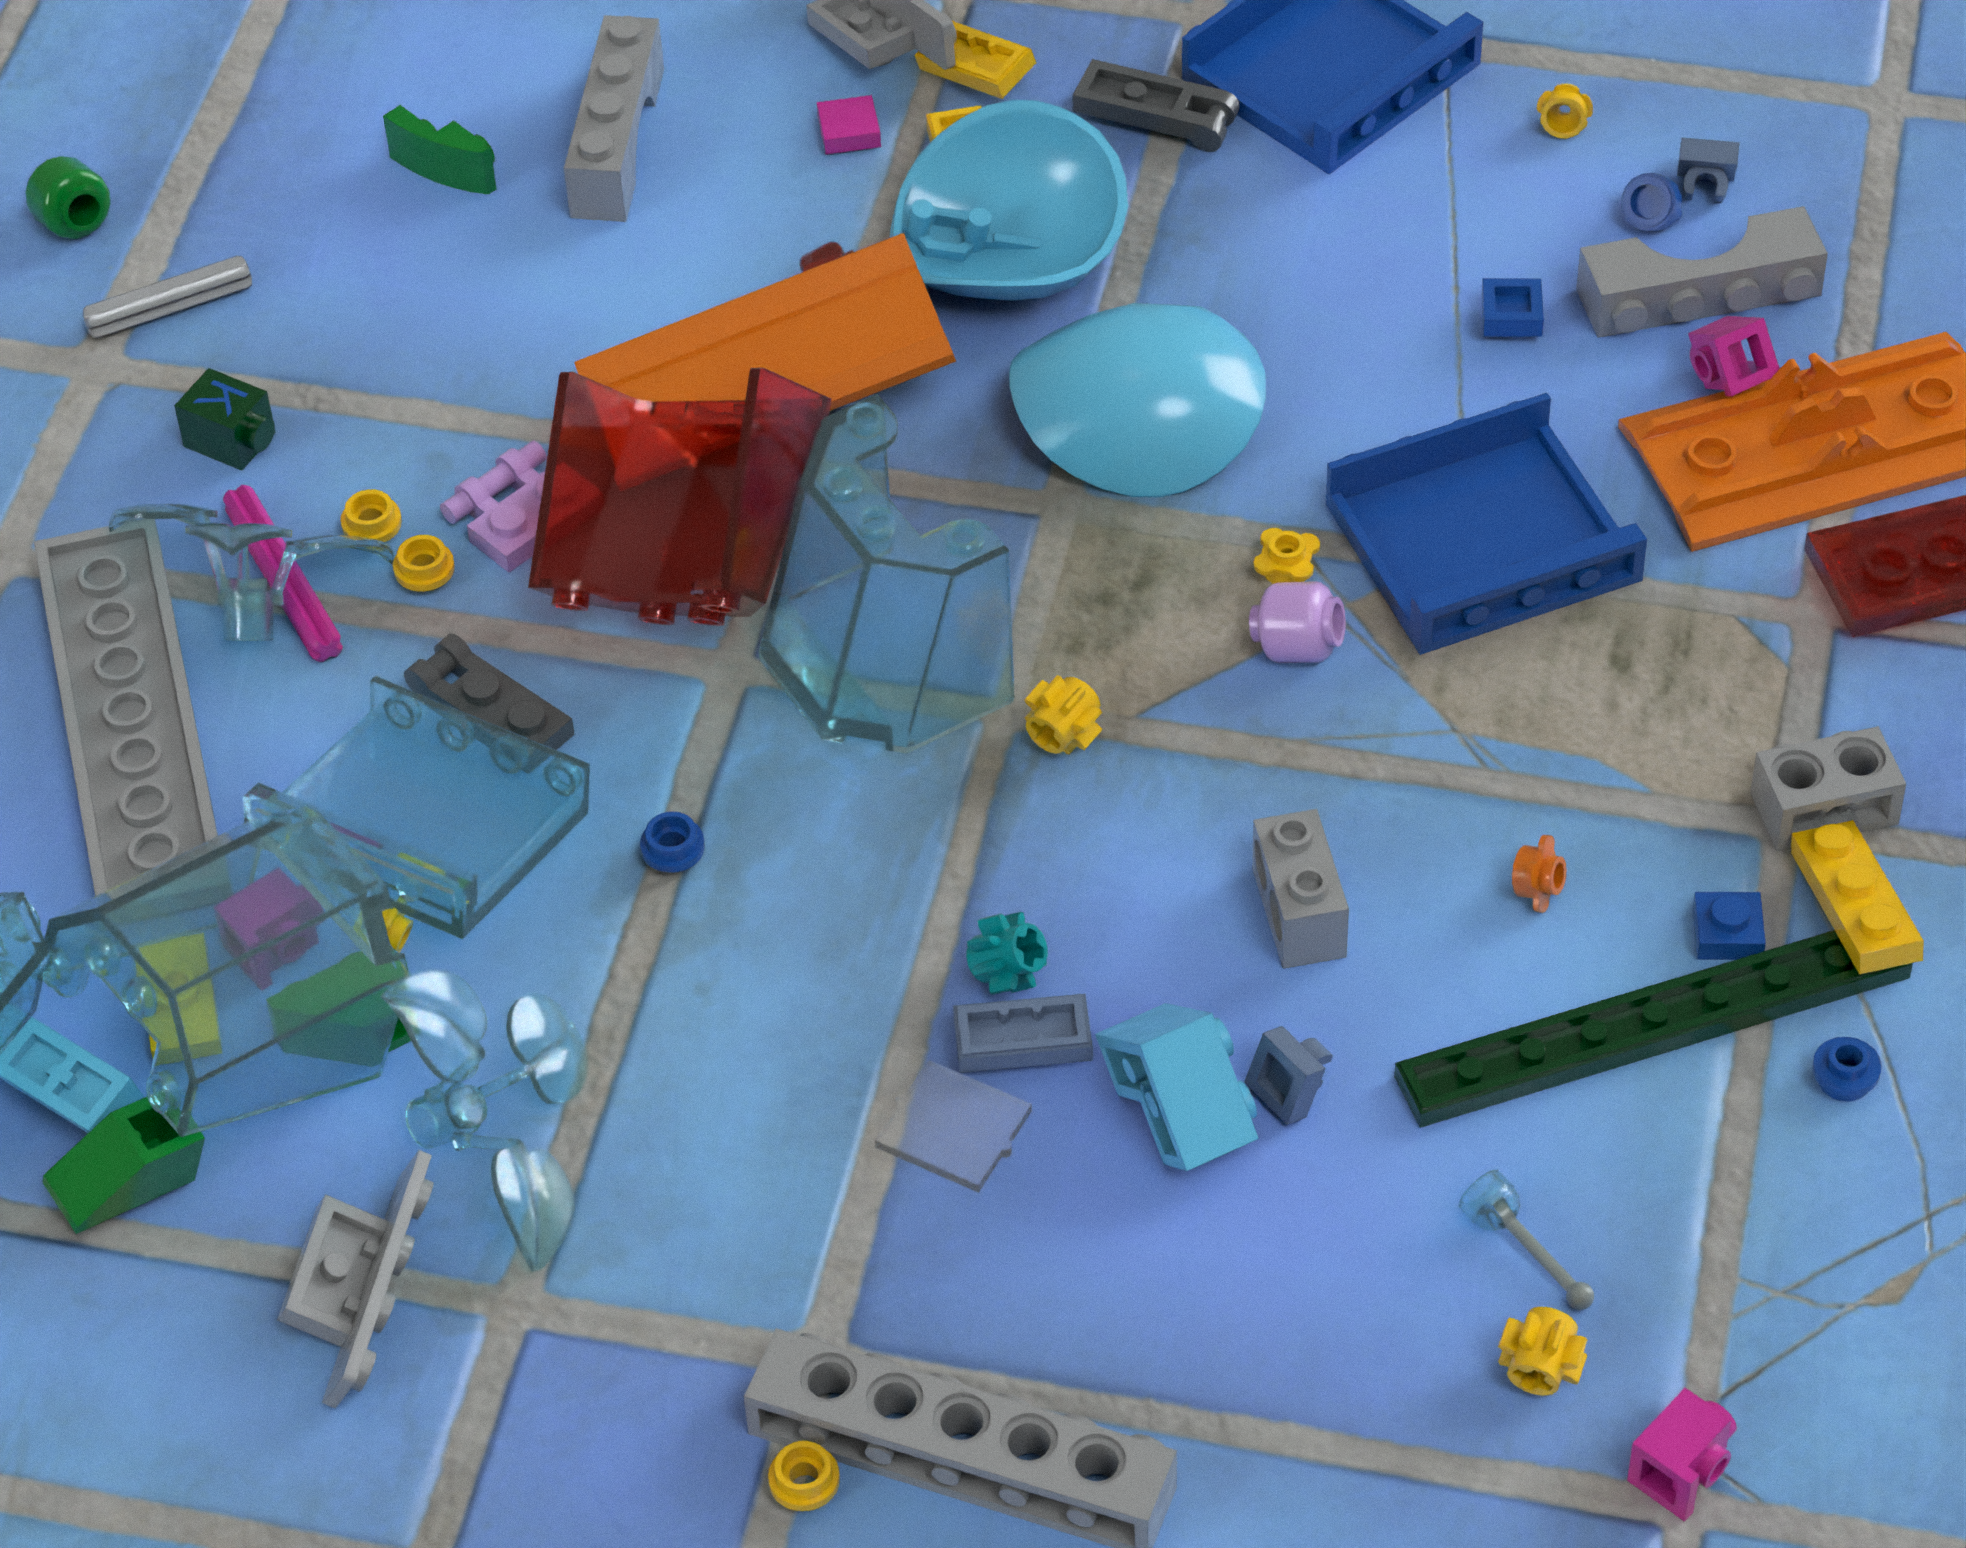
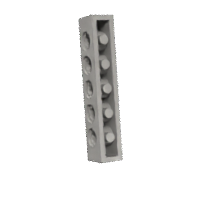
[744,1328,1177,1548]

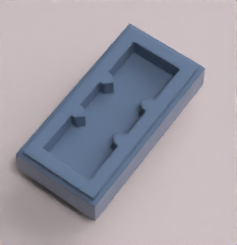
[953,994,1093,1073]

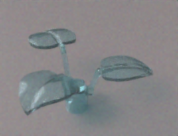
[109,503,394,641]
[381,970,588,1272]

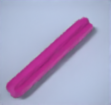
[223,485,343,662]

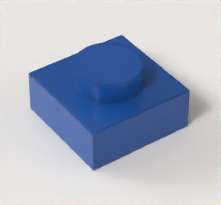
[1481,278,1544,337]
[1693,892,1766,960]

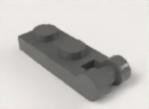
[1073,59,1240,152]
[404,633,575,772]

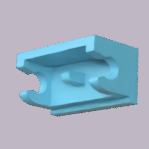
[0,1016,144,1133]

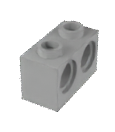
[1750,726,1906,851]
[1252,809,1349,969]

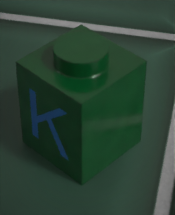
[174,368,276,471]

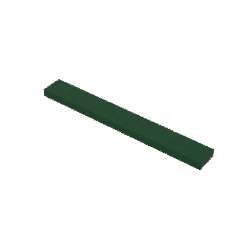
[1394,930,1913,1128]

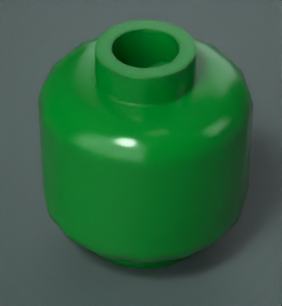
[25,156,111,239]

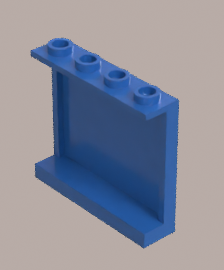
[1182,0,1483,174]
[1326,393,1647,655]

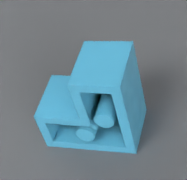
[1095,1003,1259,1171]

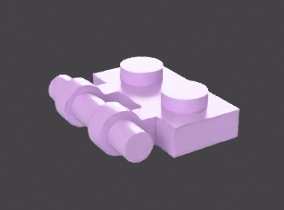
[440,441,600,573]

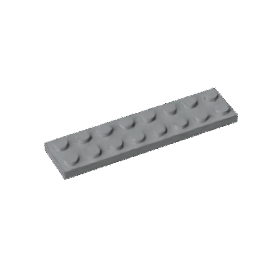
[34,517,231,927]

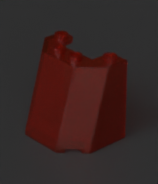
[528,368,831,626]

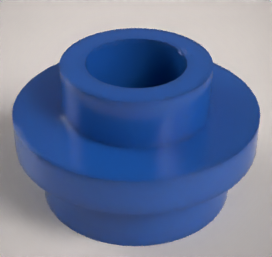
[640,811,705,873]
[1812,1037,1882,1102]

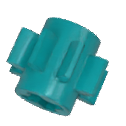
[966,912,1048,995]

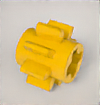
[1024,675,1102,755]
[1498,1307,1587,1396]

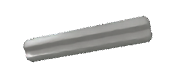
[83,256,252,339]

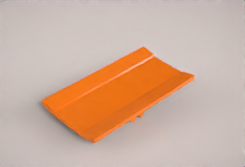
[574,233,956,494]
[1618,332,1966,552]

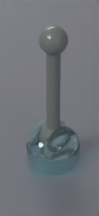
[1458,1169,1594,1310]

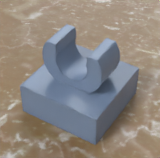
[1677,138,1740,203]
[1244,1026,1333,1125]

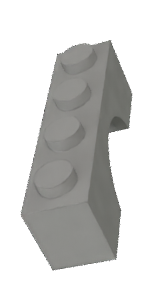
[564,15,664,222]
[1576,206,1828,338]

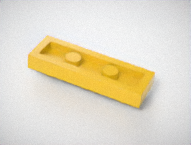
[1791,820,1924,974]

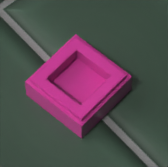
[816,95,881,154]

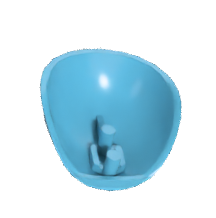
[890,100,1128,301]
[1009,303,1266,497]

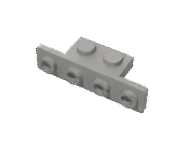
[806,0,957,70]
[277,1150,434,1408]

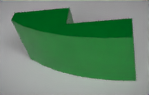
[383,105,497,195]

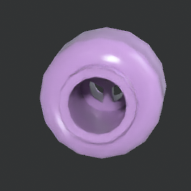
[1249,581,1346,663]

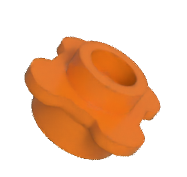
[1512,835,1567,913]

